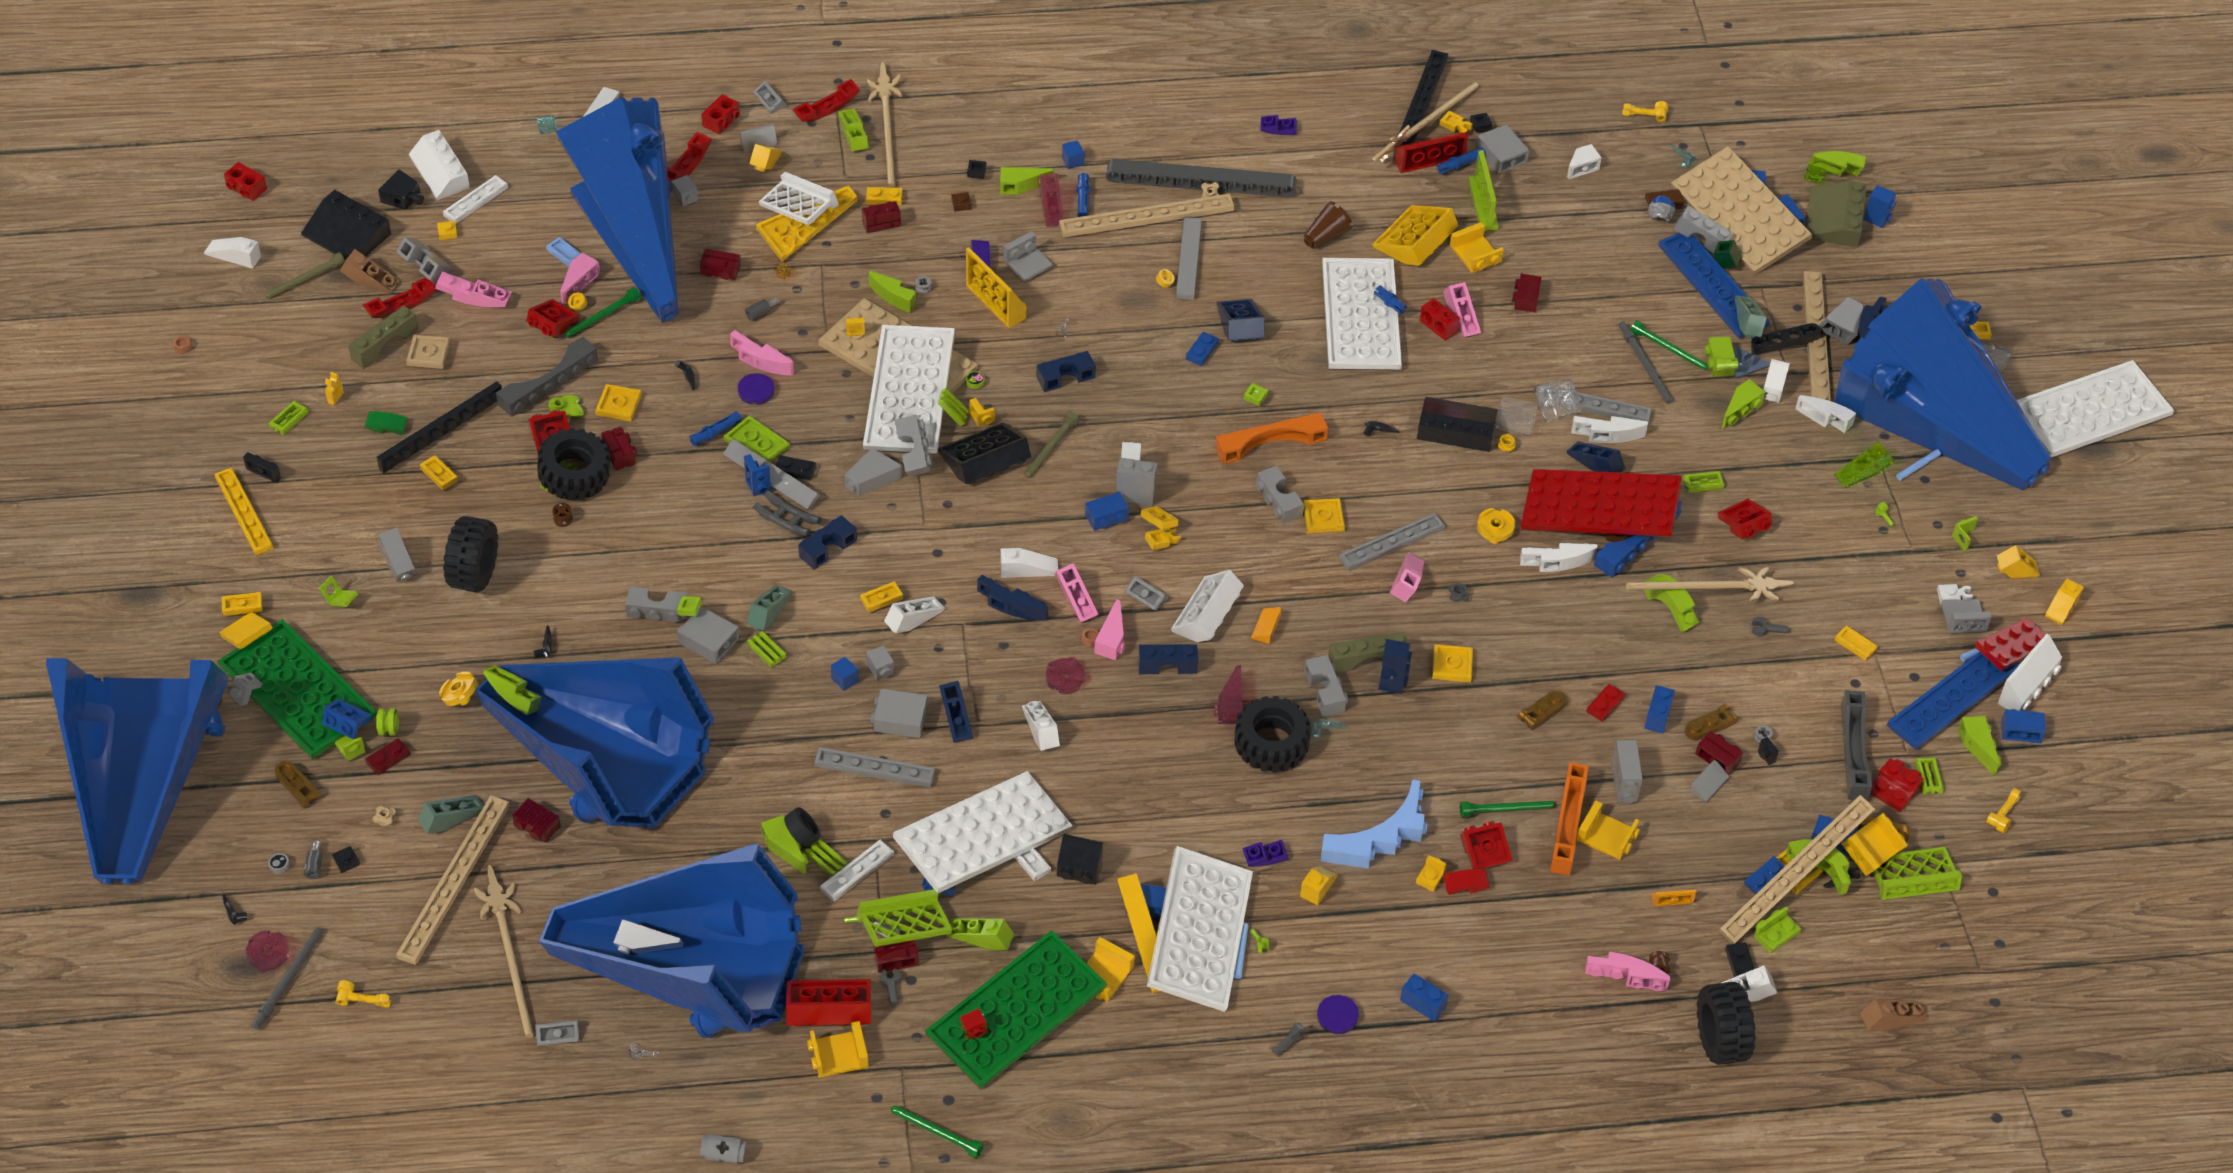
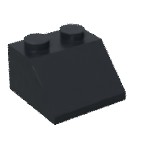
[1057,834,1103,885]

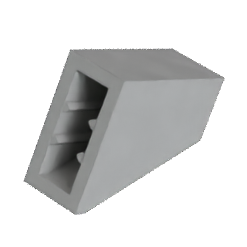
[1818,297,1863,345]
[844,448,902,496]
[377,528,415,581]

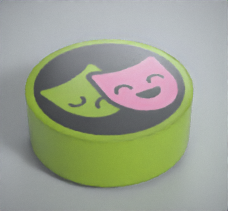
[966,371,984,389]

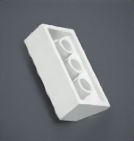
[409,130,470,200]
[1171,570,1244,642]
[1998,634,2062,711]

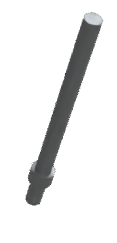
[1619,321,1673,404]
[251,927,323,1030]

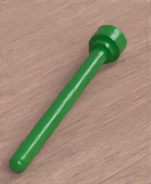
[565,287,641,338]
[1630,320,1708,370]
[1459,801,1555,818]
[891,1105,984,1159]

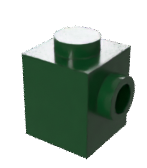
[1713,240,1741,269]

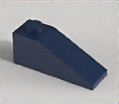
[1566,441,1625,473]
[939,681,973,743]

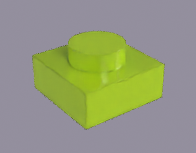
[1243,383,1268,406]
[677,596,702,616]

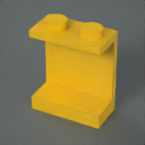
[1450,222,1504,273]
[1577,800,1640,860]
[1841,813,1908,876]
[1086,937,1135,1002]
[807,1021,869,1077]

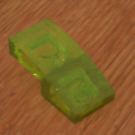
[1803,164,1826,184]

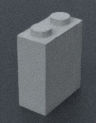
[1476,124,1529,174]
[1116,458,1157,506]
[677,606,740,664]
[870,689,928,738]
[1611,740,1643,803]

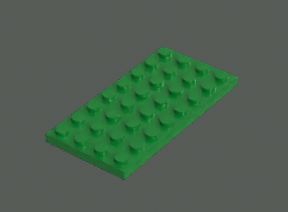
[218,619,377,760]
[925,930,1107,1090]

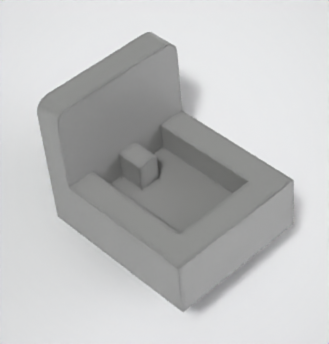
[229,673,262,706]

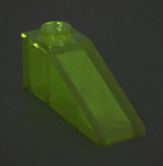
[1834,441,1894,488]

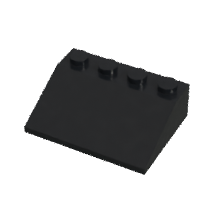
[301,189,391,260]
[1417,397,1498,452]
[938,422,1032,484]

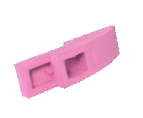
[435,271,512,307]
[730,330,794,376]
[1585,952,1670,991]

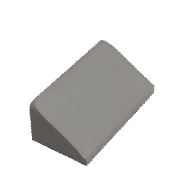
[753,80,788,113]
[740,124,777,152]
[1125,576,1168,611]
[1690,760,1729,802]
[535,1020,580,1046]

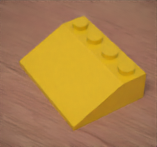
[1372,205,1459,266]
[966,247,1027,328]

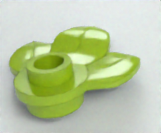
[548,394,584,422]

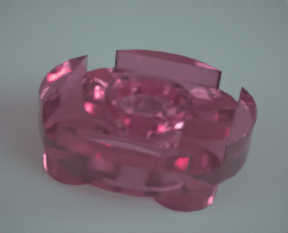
[1046,657,1085,694]
[245,931,289,972]

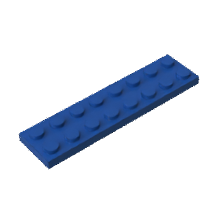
[1658,233,1769,338]
[1887,652,2019,750]

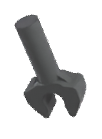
[1752,617,1788,637]
[880,968,901,1006]
[1272,1023,1306,1056]

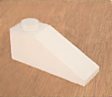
[204,237,261,269]
[1000,548,1058,578]
[884,596,945,633]
[613,919,684,954]

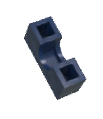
[1036,351,1096,392]
[798,515,857,570]
[1378,639,1412,694]
[1138,644,1198,674]

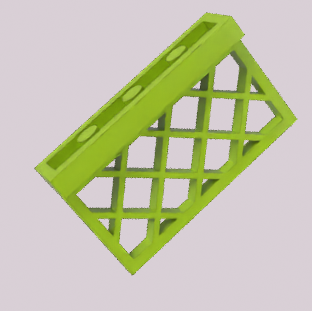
[1468,151,1499,231]
[1873,847,1962,900]
[856,889,952,947]

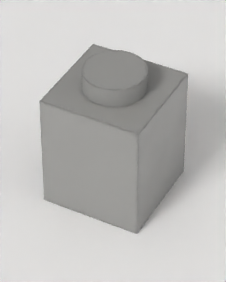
[672,175,698,206]
[866,645,894,681]

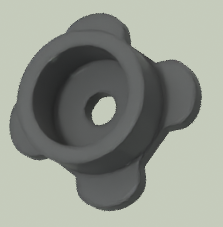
[1449,583,1469,601]

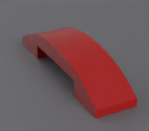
[793,79,860,122]
[667,132,712,184]
[363,278,436,318]

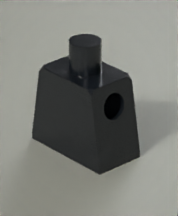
[378,169,424,210]

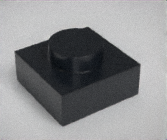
[1470,113,1492,132]
[967,160,987,179]
[1758,737,1779,765]
[332,846,360,873]

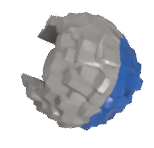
[1648,195,1676,223]

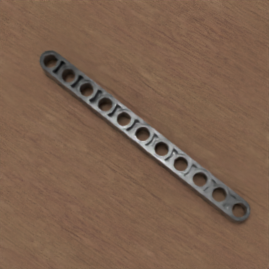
[1106,159,1297,197]

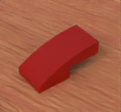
[1443,869,1490,895]

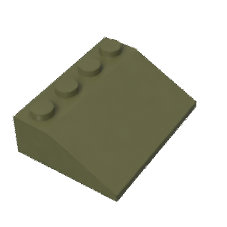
[1806,181,1867,247]

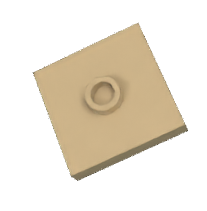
[406,335,450,369]

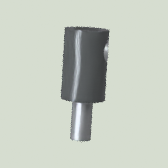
[745,297,779,321]
[304,840,322,879]

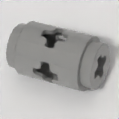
[700,1134,746,1164]

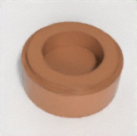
[172,336,192,354]
[1081,628,1099,647]

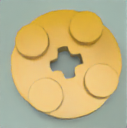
[1477,508,1515,544]
[439,672,479,706]

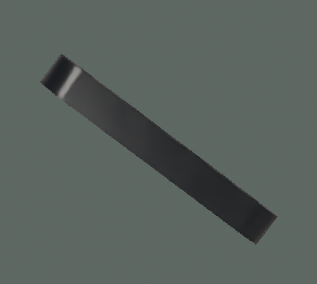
[1751,323,1820,354]

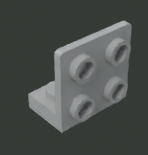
[1003,231,1052,281]
[1941,599,1992,633]

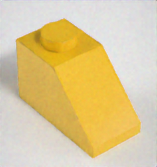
[749,144,783,172]
[1997,545,2040,578]
[2045,578,2084,625]
[1300,866,1338,906]

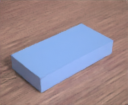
[546,237,581,267]

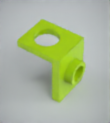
[1952,516,1978,551]
[319,576,358,607]
[335,736,365,762]

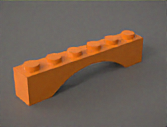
[1215,412,1328,464]
[1550,762,1589,876]

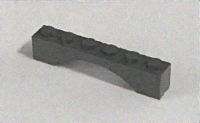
[496,336,598,417]
[1841,690,1872,801]

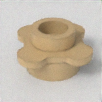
[1201,182,1219,198]
[373,806,396,826]

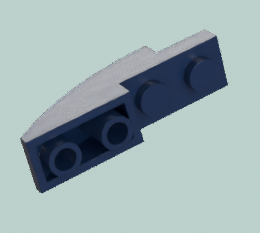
[1859,297,1888,339]
[977,575,1048,621]

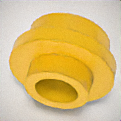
[1497,434,1516,452]

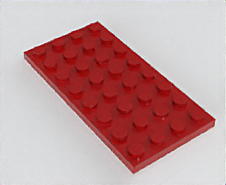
[1521,469,1682,537]

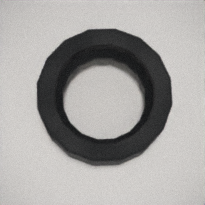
[784,807,821,847]

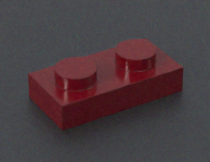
[365,738,411,776]

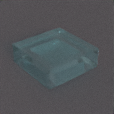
[536,115,557,134]

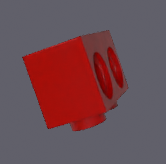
[701,94,740,134]
[224,162,267,201]
[1419,298,1460,341]

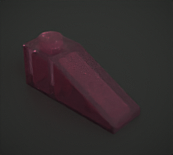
[1038,174,1063,227]
[1214,665,1243,724]

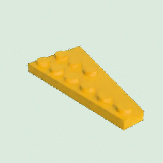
[756,185,857,262]

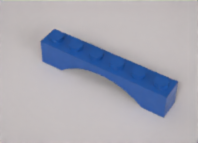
[1594,500,1682,578]

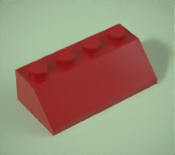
[1393,132,1469,173]
[786,979,871,1027]

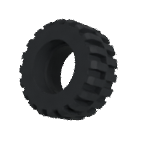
[537,428,610,501]
[443,516,499,592]
[1234,696,1311,773]
[1697,982,1756,1065]

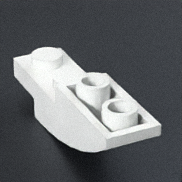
[1571,416,1648,443]
[1520,543,1597,572]

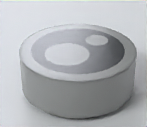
[268,853,290,874]

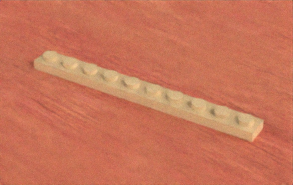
[1059,194,1234,238]
[1803,271,1831,401]
[396,795,510,965]
[1718,795,1875,944]

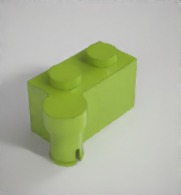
[1704,337,1738,376]

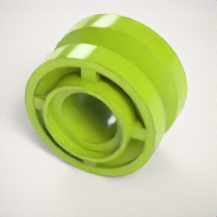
[376,708,399,736]

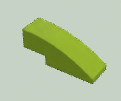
[838,108,868,151]
[1808,151,1866,177]
[868,271,916,313]
[483,665,541,715]

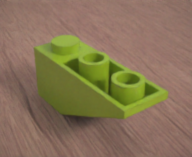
[1000,167,1053,195]
[1722,379,1765,429]
[1958,716,2001,775]
[761,815,808,874]
[946,918,1014,951]

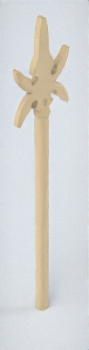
[867,62,902,188]
[1372,82,1479,163]
[1626,567,1794,601]
[474,865,534,1038]

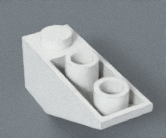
[1022,701,1060,751]
[1721,966,1777,1002]

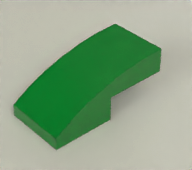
[364,411,408,435]

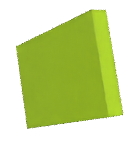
[723,415,790,463]

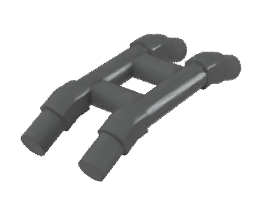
[752,490,822,537]

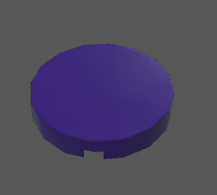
[738,373,774,405]
[1317,995,1359,1034]

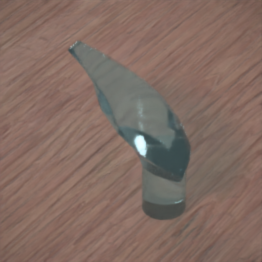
[1670,144,1696,168]
[1310,720,1348,737]

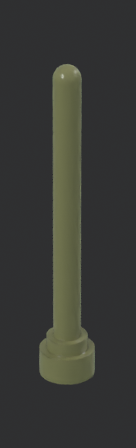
[265,252,345,299]
[1025,411,1080,477]

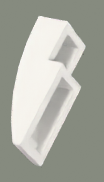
[1795,395,1856,433]

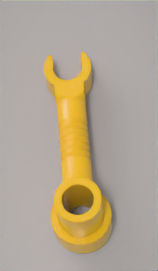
[1622,101,1668,122]
[1986,788,2022,834]
[335,980,391,1008]

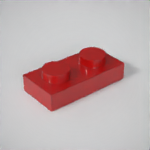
[1586,684,1625,722]

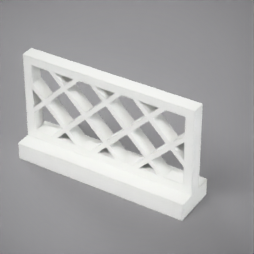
[759,172,839,225]

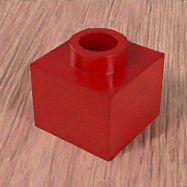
[960,1009,987,1040]

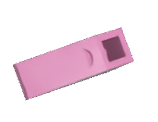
[1389,552,1424,602]

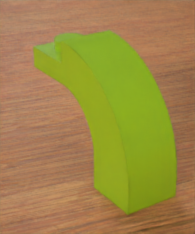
[1643,574,1699,632]
[1786,839,1851,895]

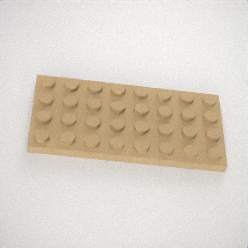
[1671,146,1812,275]
[818,298,978,393]

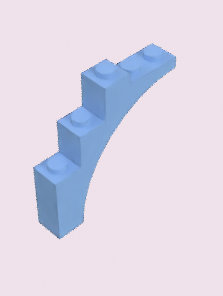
[1320,780,1427,868]

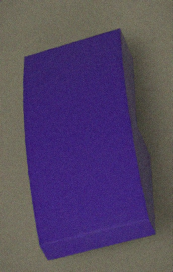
[1261,115,1297,135]
[971,240,990,268]
[1242,840,1289,867]

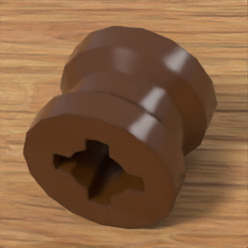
[552,503,573,527]
[1649,951,1670,974]

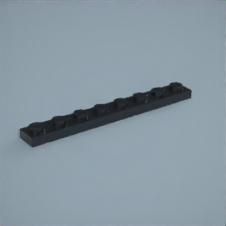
[1399,50,1448,146]
[377,381,502,473]

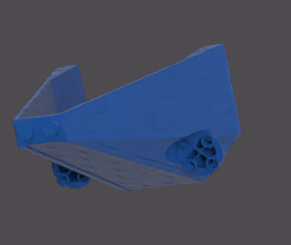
[556,98,679,323]
[1834,278,2051,491]
[475,657,714,828]
[46,658,228,885]
[539,844,804,1038]

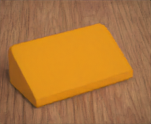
[1251,607,1282,644]
[1651,890,1696,906]

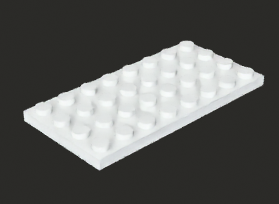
[1322,258,1402,370]
[863,325,955,453]
[2017,360,2174,457]
[893,771,1073,894]
[1147,846,1253,1012]

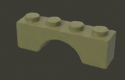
[348,305,419,369]
[1328,631,1410,673]

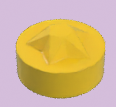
[1156,269,1175,288]
[568,292,587,311]

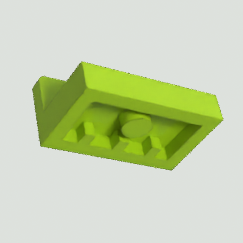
[1754,906,1801,954]

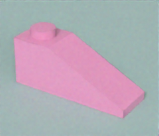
[560,252,600,305]
[1443,282,1481,338]
[1055,563,1099,623]
[1094,599,1126,660]

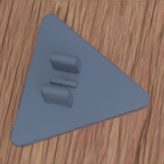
[1734,347,1770,378]

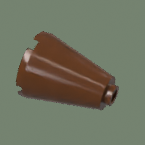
[1304,201,1353,248]

